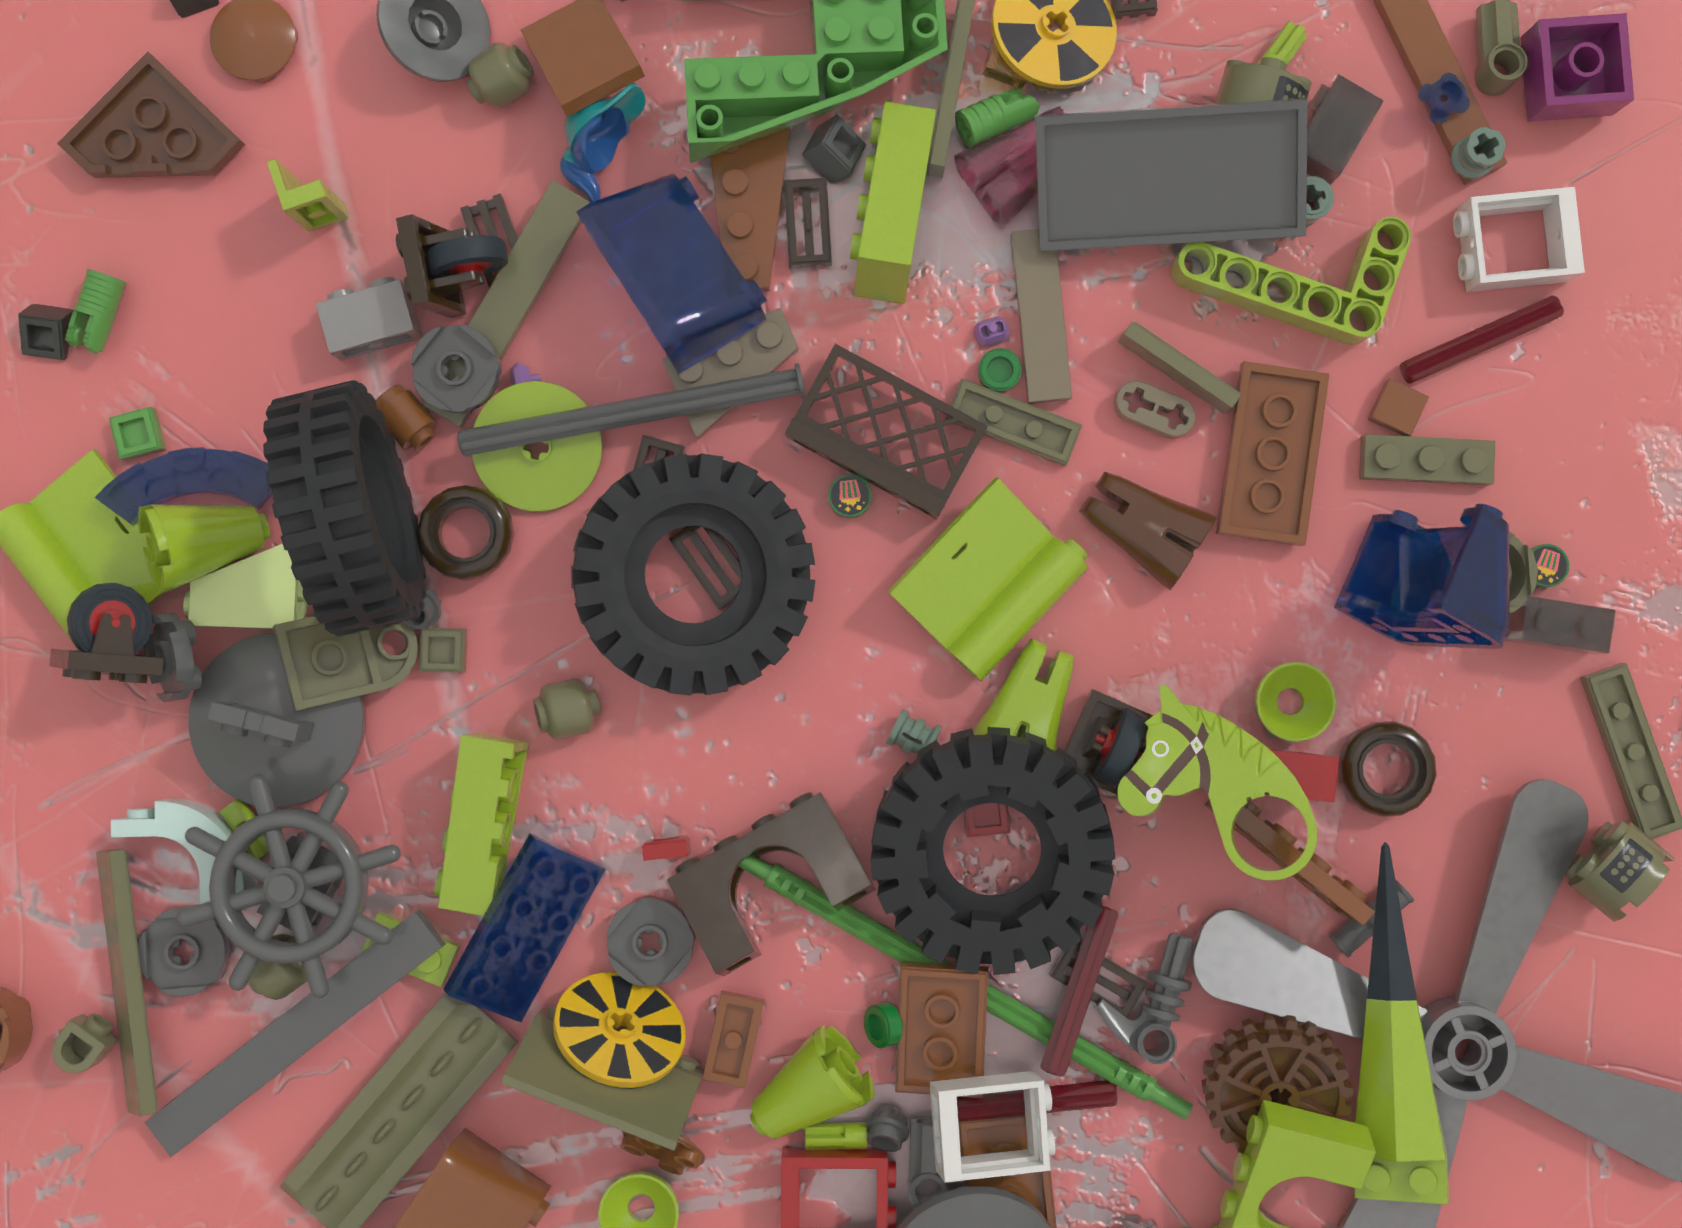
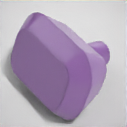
[974,316,1009,346]
[510,363,541,385]

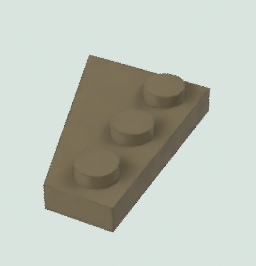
[662,308,798,440]

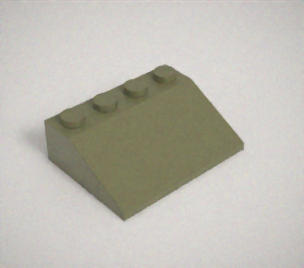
[501,1005,704,1151]

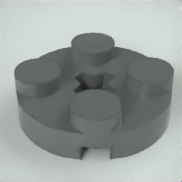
[411,325,503,414]
[144,613,202,702]
[607,896,695,986]
[138,906,231,997]

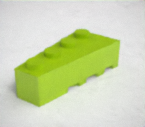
[850,101,936,304]
[434,732,529,917]

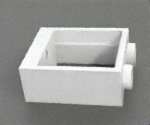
[1453,187,1585,292]
[930,1071,1055,1183]

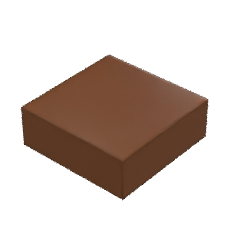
[1368,378,1429,436]

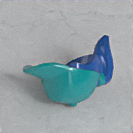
[560,83,646,205]

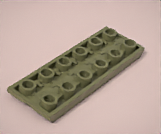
[279,985,519,1228]

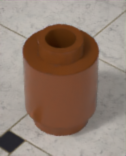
[376,385,437,451]

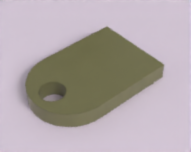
[273,616,418,712]

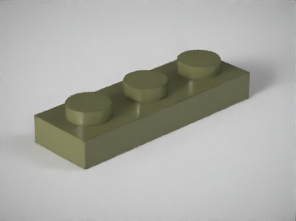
[1359,434,1495,486]

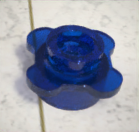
[1418,73,1470,124]

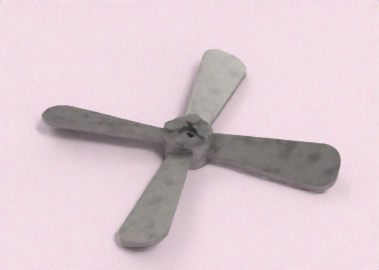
[1192,779,1682,1228]

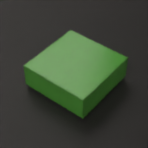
[109,407,166,461]

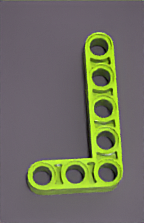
[1171,216,1411,345]

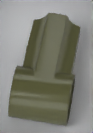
[1474,0,1528,96]

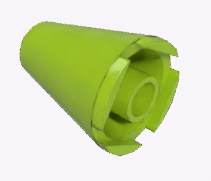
[138,504,270,593]
[750,1025,875,1139]

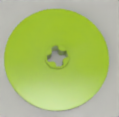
[472,381,602,511]

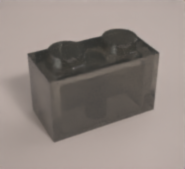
[1307,75,1384,185]
[1503,596,1616,654]

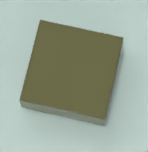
[419,628,467,672]

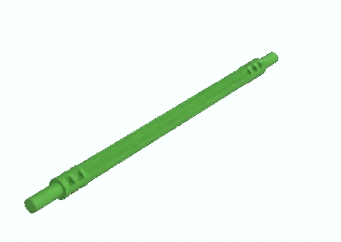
[738,854,1193,1120]

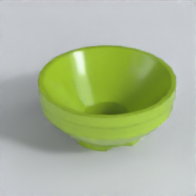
[1254,662,1336,742]
[598,1171,680,1228]

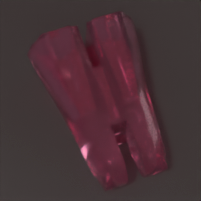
[954,106,1067,226]

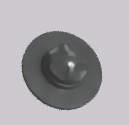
[376,0,490,82]

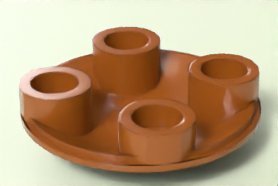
[210,0,298,83]
[620,1131,705,1175]

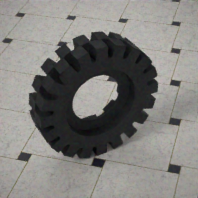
[571,453,816,696]
[870,727,1116,975]

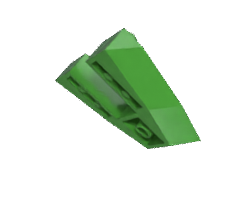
[682,0,948,163]

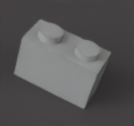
[316,277,423,361]

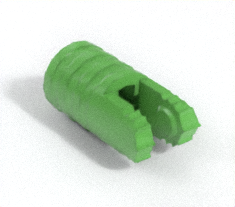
[954,88,1041,148]
[65,269,127,354]

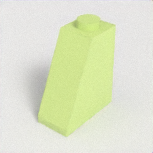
[183,544,307,629]

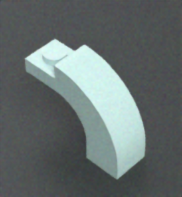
[111,798,258,904]

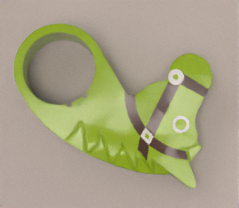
[1118,684,1318,881]

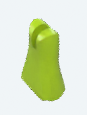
[973,638,1075,751]

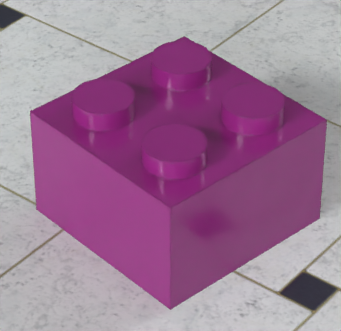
[1520,13,1634,122]

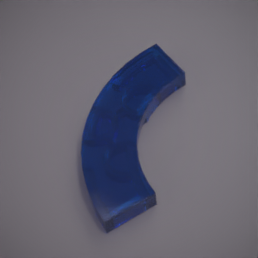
[95,447,272,526]

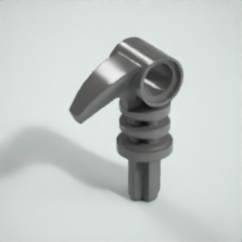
[1096,933,1193,1064]

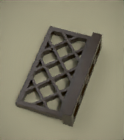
[785,343,988,520]

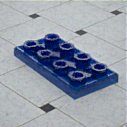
[443,833,606,1022]

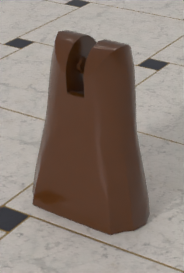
[1079,471,1216,590]

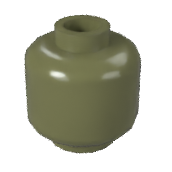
[467,42,534,108]
[533,678,601,740]
[248,933,307,1000]

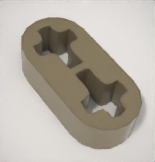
[1113,381,1195,439]

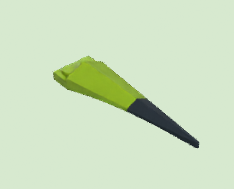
[1355,842,1449,1205]

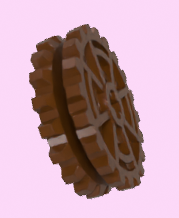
[1201,1014,1354,1153]

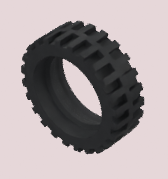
[263,380,426,637]

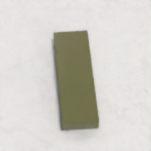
[1118,322,1241,414]
[945,378,1082,466]

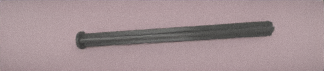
[457,363,805,456]

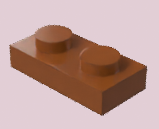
[702,990,765,1089]

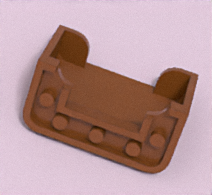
[394,1128,551,1228]

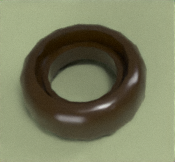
[417,485,514,581]
[1338,721,1437,817]

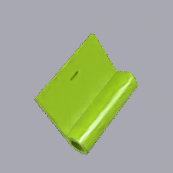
[0,449,165,651]
[887,477,1088,682]

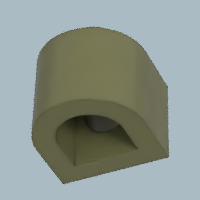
[52,1013,119,1073]

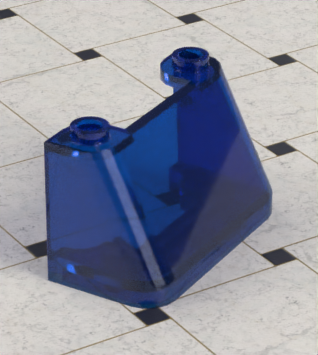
[576,173,767,374]
[1334,504,1510,649]

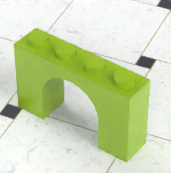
[1212,1100,1376,1228]

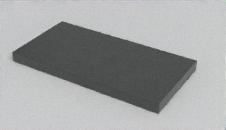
[1035,98,1308,251]

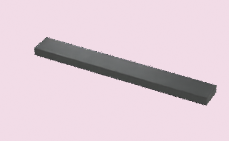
[145,909,446,1157]

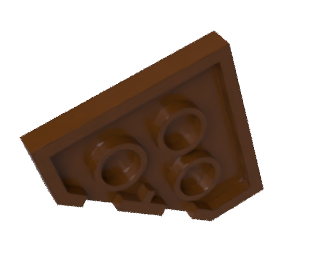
[57,52,245,178]

